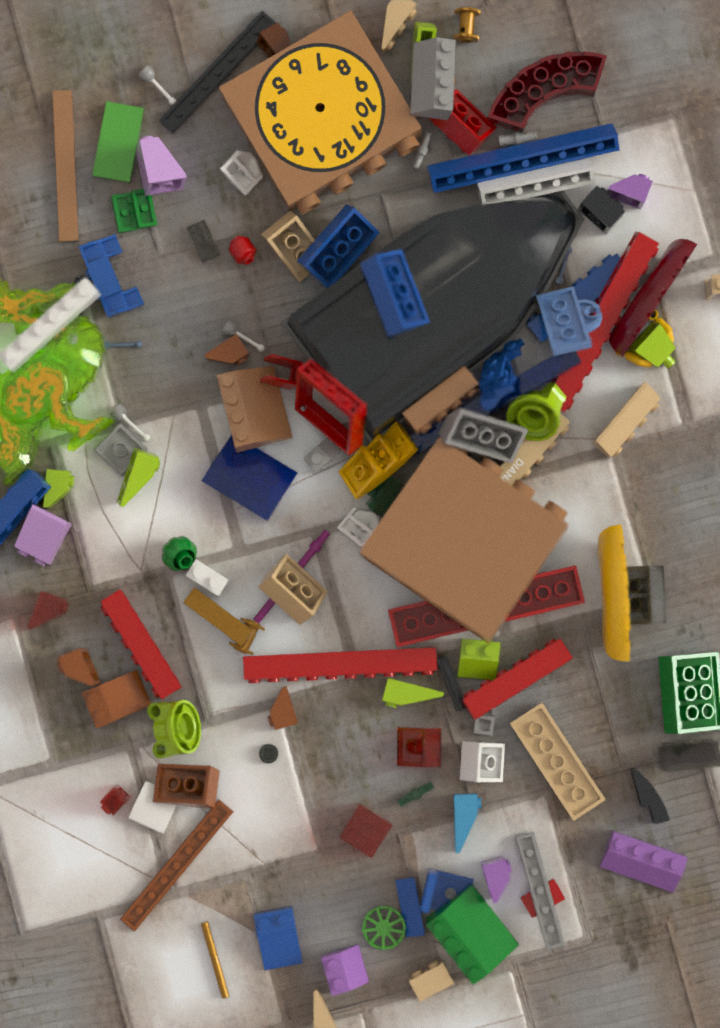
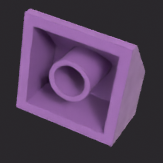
[607,174,653,209]
[480,856,512,904]
[321,944,369,996]

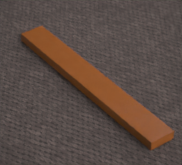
[120,799,234,932]

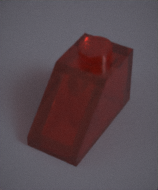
[100,784,132,816]

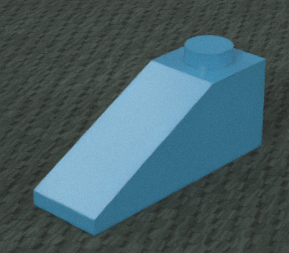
[453,793,481,853]

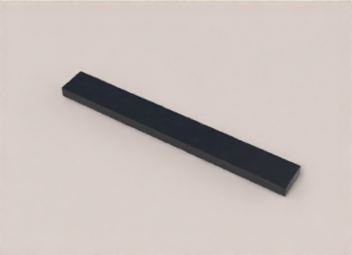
[159,10,276,134]

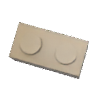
[408,960,454,1002]

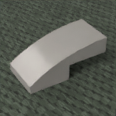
[473,708,496,736]

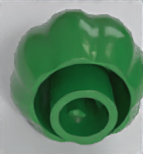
[161,536,197,571]

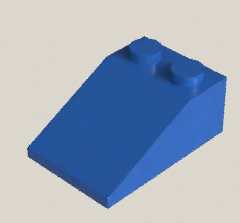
[253,906,303,970]

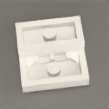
[128,781,177,834]

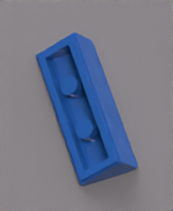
[395,876,425,937]

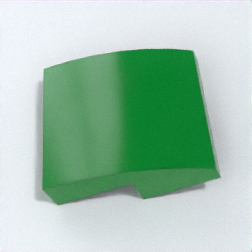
[111,189,157,234]

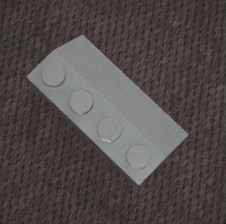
[410,37,456,120]
[438,408,528,463]

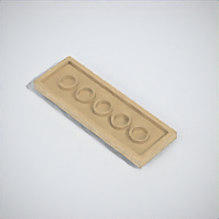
[509,702,606,821]

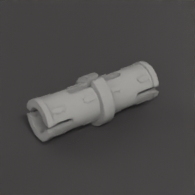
[498,130,537,148]

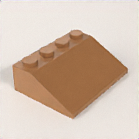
[216,366,293,453]
[403,366,479,435]

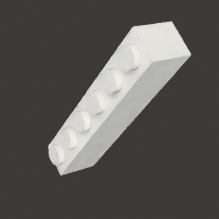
[477,158,595,205]
[0,277,101,372]

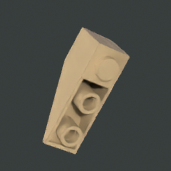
[381,0,417,54]

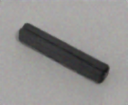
[437,656,465,711]

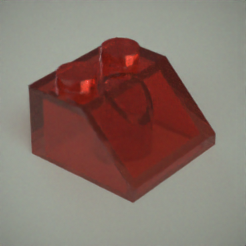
[28,591,69,629]
[397,727,441,768]

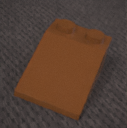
[81,670,151,729]
[153,764,220,809]

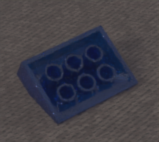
[202,435,298,521]

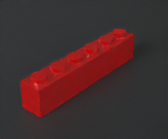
[100,589,182,700]
[461,639,573,721]

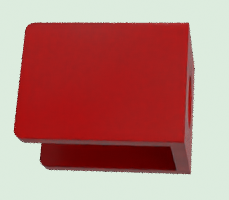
[260,354,303,390]

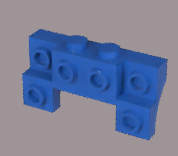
[78,234,145,318]
[479,338,525,411]

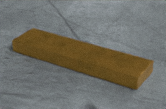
[183,587,254,647]

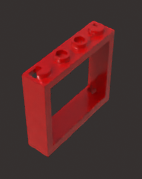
[295,359,367,456]

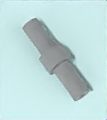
[412,132,432,170]

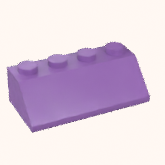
[599,830,688,892]

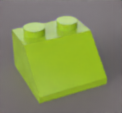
[457,639,500,680]

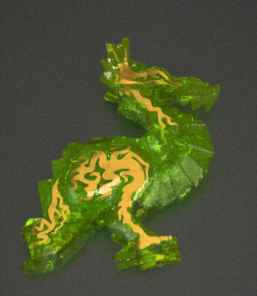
[0,278,115,487]

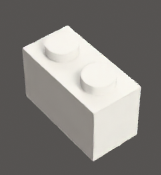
[186,559,230,596]

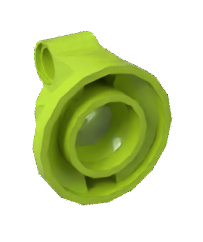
[506,382,566,441]
[147,700,201,759]

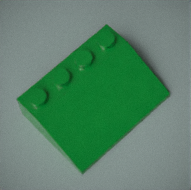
[658,652,720,734]
[426,884,519,985]

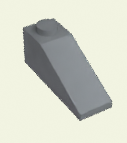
[303,422,349,474]

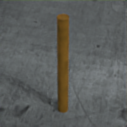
[201,921,229,999]

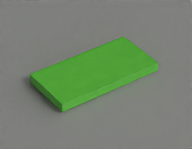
[92,101,144,183]

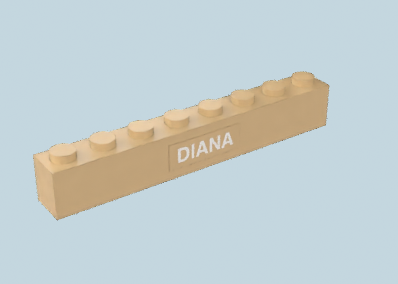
[499,413,570,486]

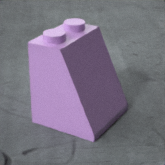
[136,136,187,196]
[14,504,72,566]

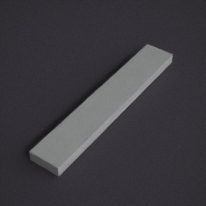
[515,832,566,951]

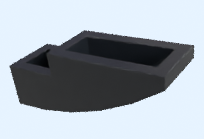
[630,768,670,824]

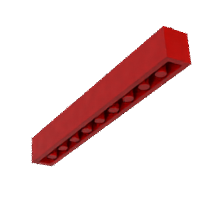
[552,231,659,413]
[243,647,437,683]

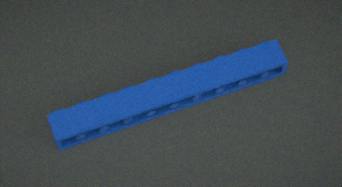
[427,123,620,193]

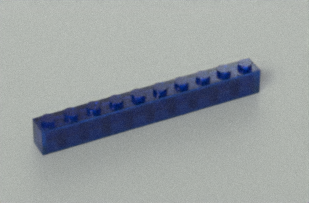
[410,351,582,457]

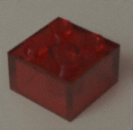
[339,803,392,858]

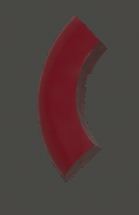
[487,51,607,132]
[609,239,697,357]

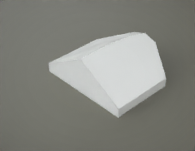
[219,150,263,196]
[337,508,380,547]

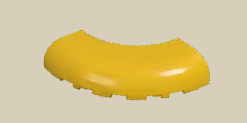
[597,524,630,661]

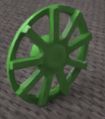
[362,906,406,950]

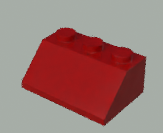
[429,89,498,156]

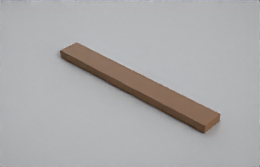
[53,90,79,242]

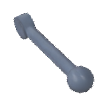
[555,247,572,285]
[102,340,142,349]

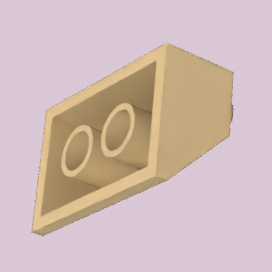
[258,554,328,625]

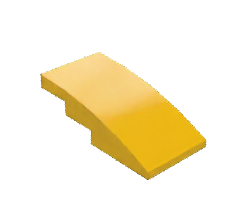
[338,422,418,500]

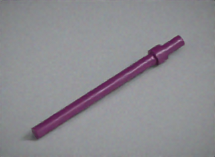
[253,530,330,623]

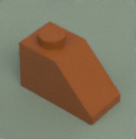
[205,334,250,366]
[267,686,298,730]

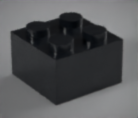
[578,186,625,235]

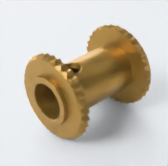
[453,7,481,43]
[229,618,265,655]

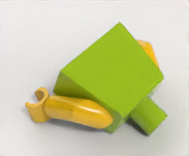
[615,310,675,368]

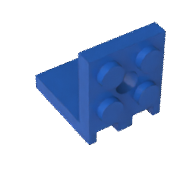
[420,868,474,913]

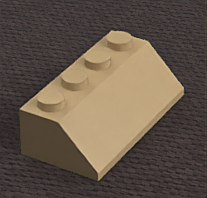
[592,382,660,458]

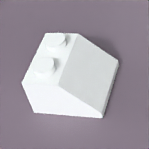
[460,741,505,782]

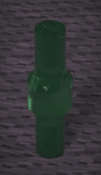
[397,781,434,807]

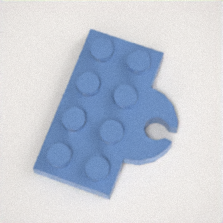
[536,286,602,356]

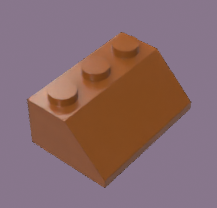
[57,648,101,686]

